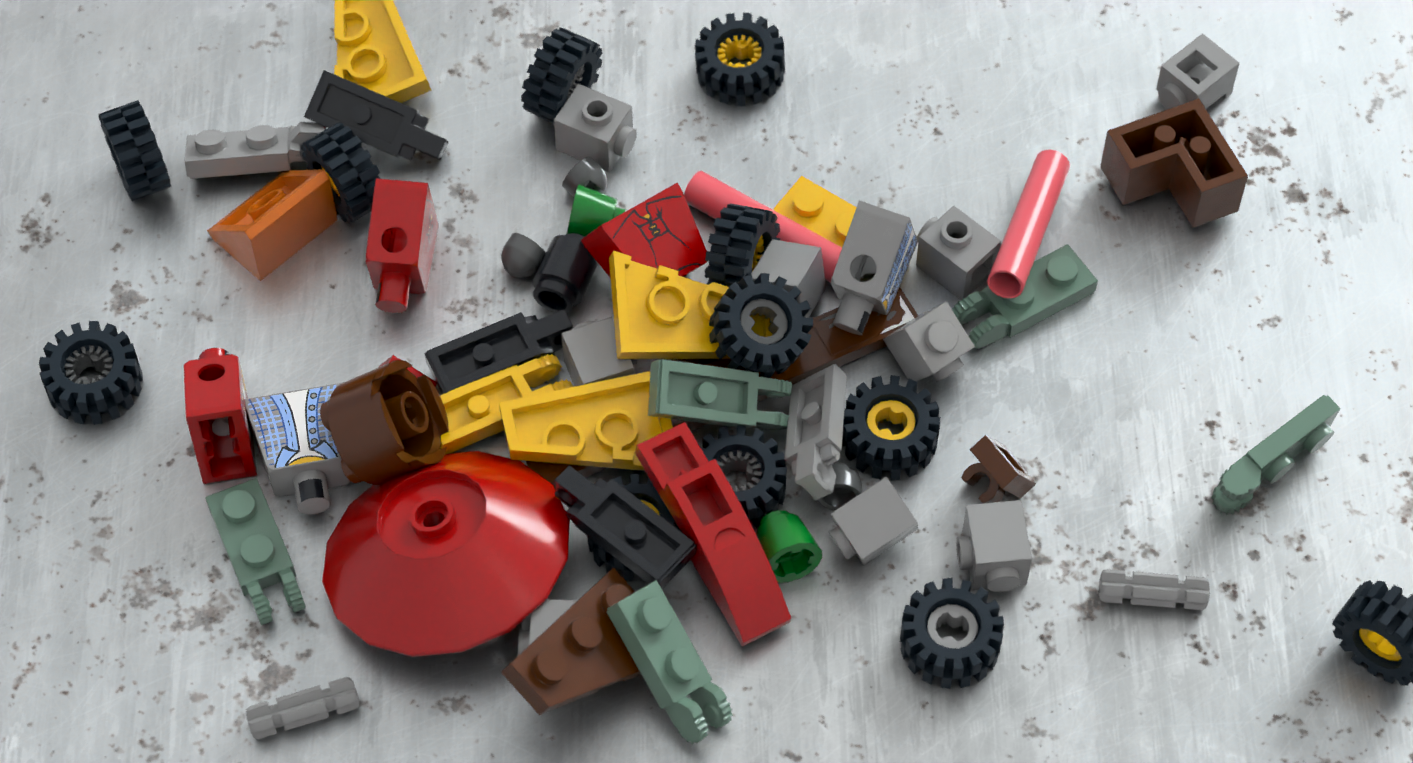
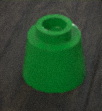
[566,184,626,237]
[756,510,822,583]

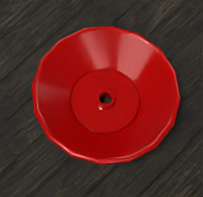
[322,451,570,657]

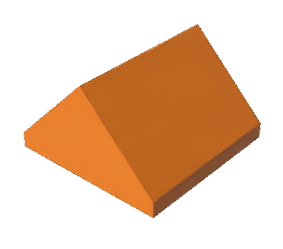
[207,170,338,281]

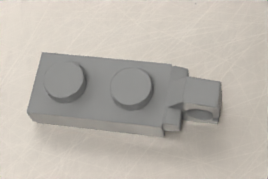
[184,122,326,179]
[785,364,847,501]

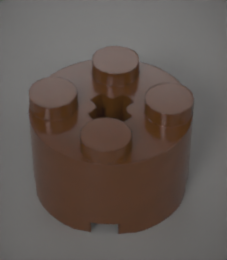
[320,360,449,485]

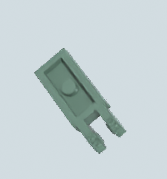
[952,244,1098,349]
[648,359,792,430]
[1211,395,1341,515]
[205,478,306,625]
[607,580,733,744]

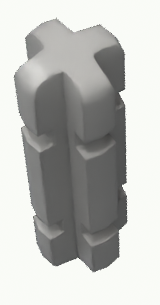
[1099,569,1210,610]
[246,677,359,739]

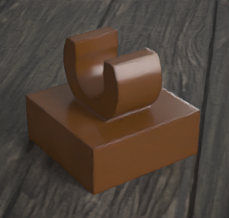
[961,435,1037,504]

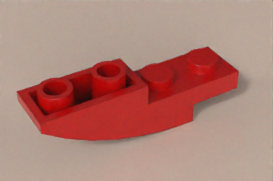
[635,422,792,647]

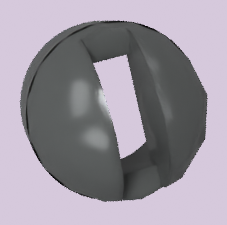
[562,157,607,198]
[501,233,546,279]
[818,462,862,510]

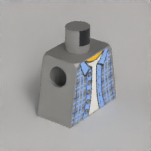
[831,200,918,335]
[244,382,350,515]

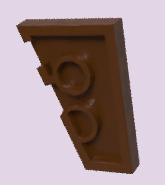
[501,568,641,715]

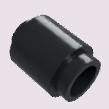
[533,233,598,313]

